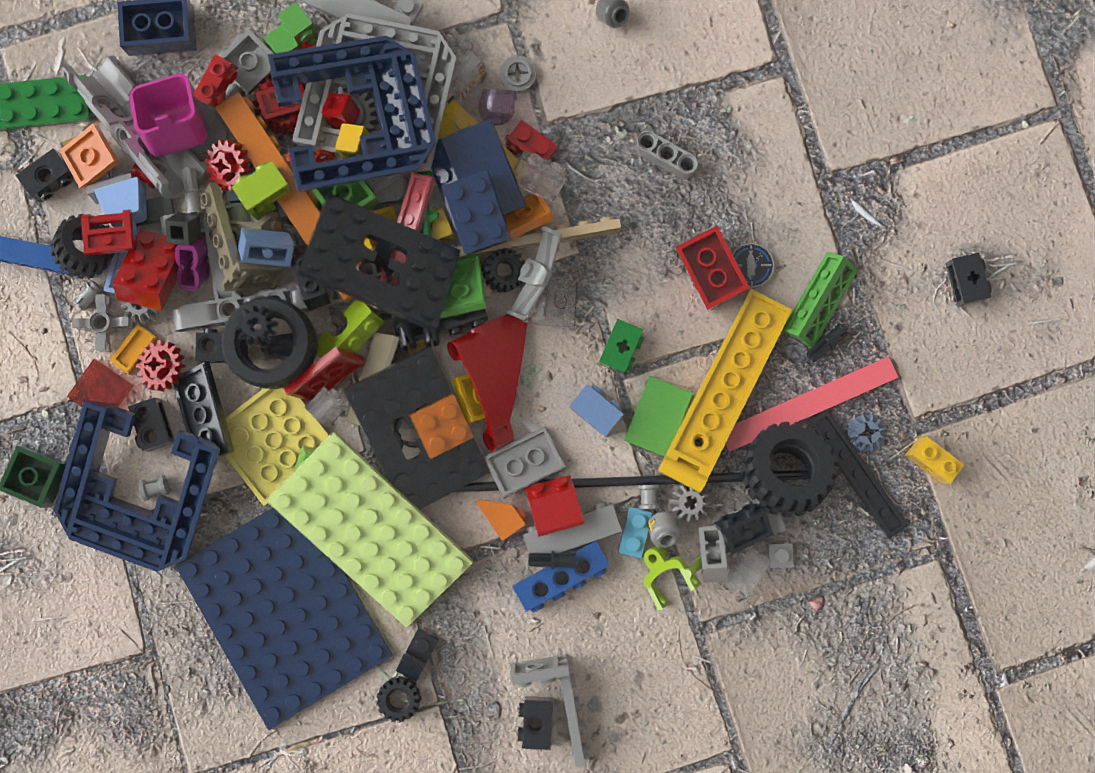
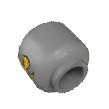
[648,512,681,547]

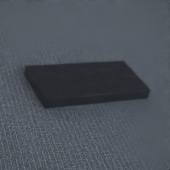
[173,362,234,459]

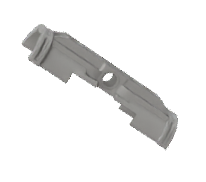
[62,55,209,199]

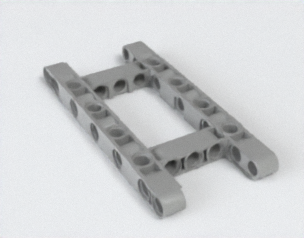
[160,177,409,332]

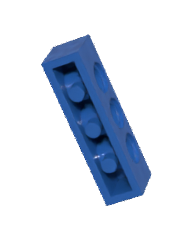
[512,540,610,613]

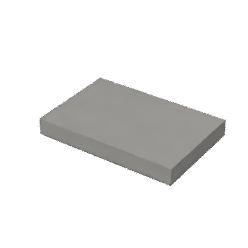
[483,426,567,499]

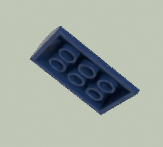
[431,119,527,235]

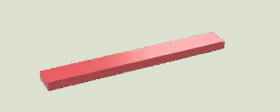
[725,356,899,452]

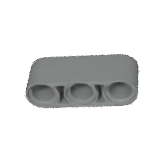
[635,131,698,179]

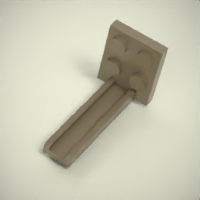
[201,183,292,292]

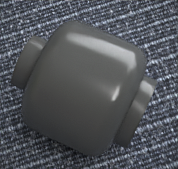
[596,0,629,28]

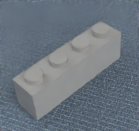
[523,502,622,553]

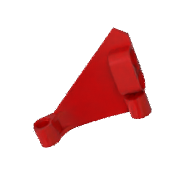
[447,313,528,451]

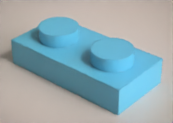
[618,507,652,558]

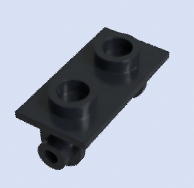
[261,333,294,360]

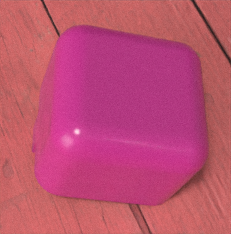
[129,74,207,157]

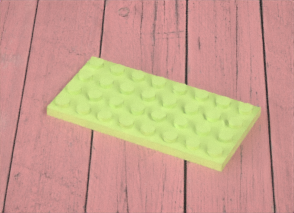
[266,431,473,628]

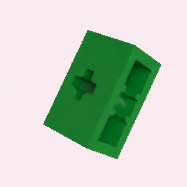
[598,319,645,375]

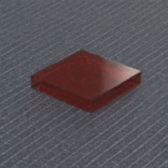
[66,359,134,407]

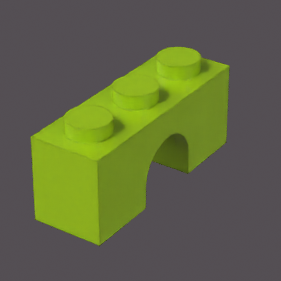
[316,300,385,359]

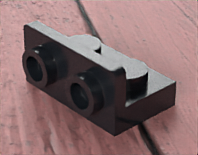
[715,503,774,555]

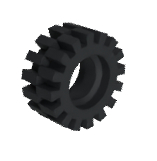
[482,248,525,293]
[376,676,421,722]

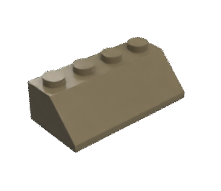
[345,332,402,426]

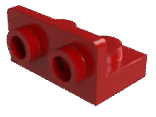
[255,81,305,120]
[505,120,558,170]

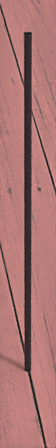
[452,470,809,493]

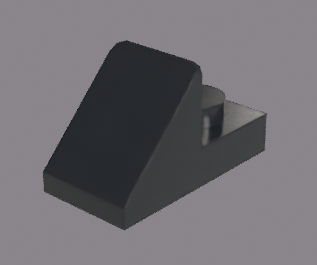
[396,628,439,682]

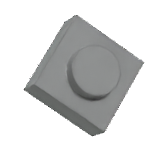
[768,543,794,568]

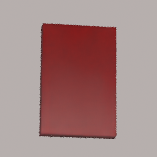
[284,347,366,402]

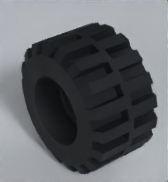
[50,214,115,279]

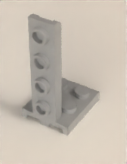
[510,654,589,768]

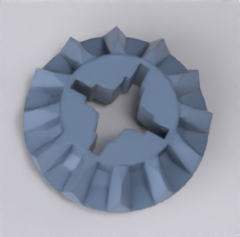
[848,415,886,452]

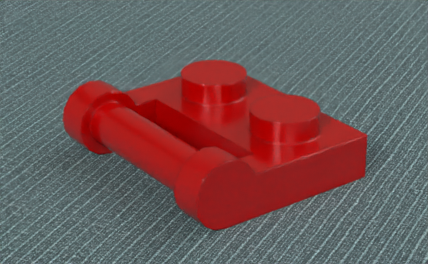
[81,209,135,256]

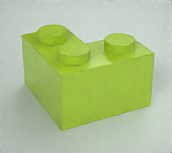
[232,161,292,221]

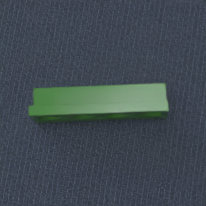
[782,252,858,348]

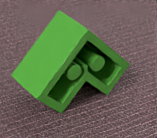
[263,2,318,53]

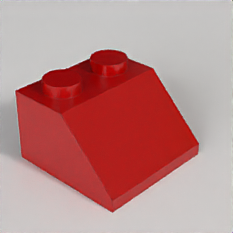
[525,475,585,537]

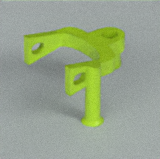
[643,546,702,611]

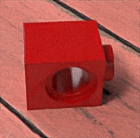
[321,93,361,130]

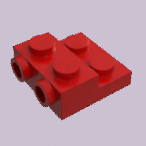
[192,54,239,108]

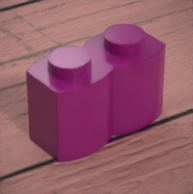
[175,237,209,291]

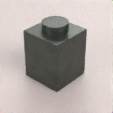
[165,212,201,246]

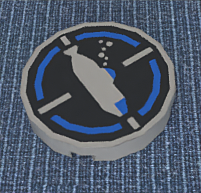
[732,243,775,289]

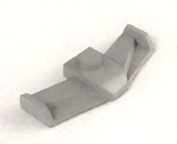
[506,226,562,320]

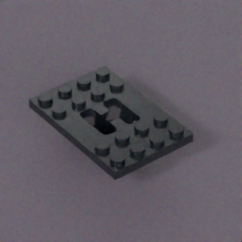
[297,192,461,332]
[342,346,490,510]

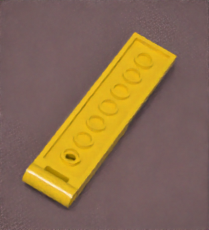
[658,289,792,493]

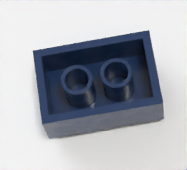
[117,0,197,56]
[442,170,512,255]

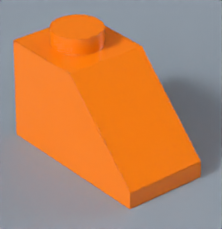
[476,499,527,541]

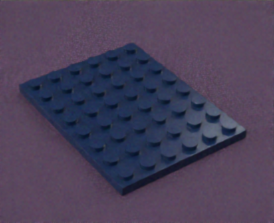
[175,507,393,731]

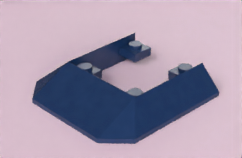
[267,36,436,192]
[54,400,220,572]

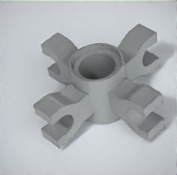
[72,294,134,352]

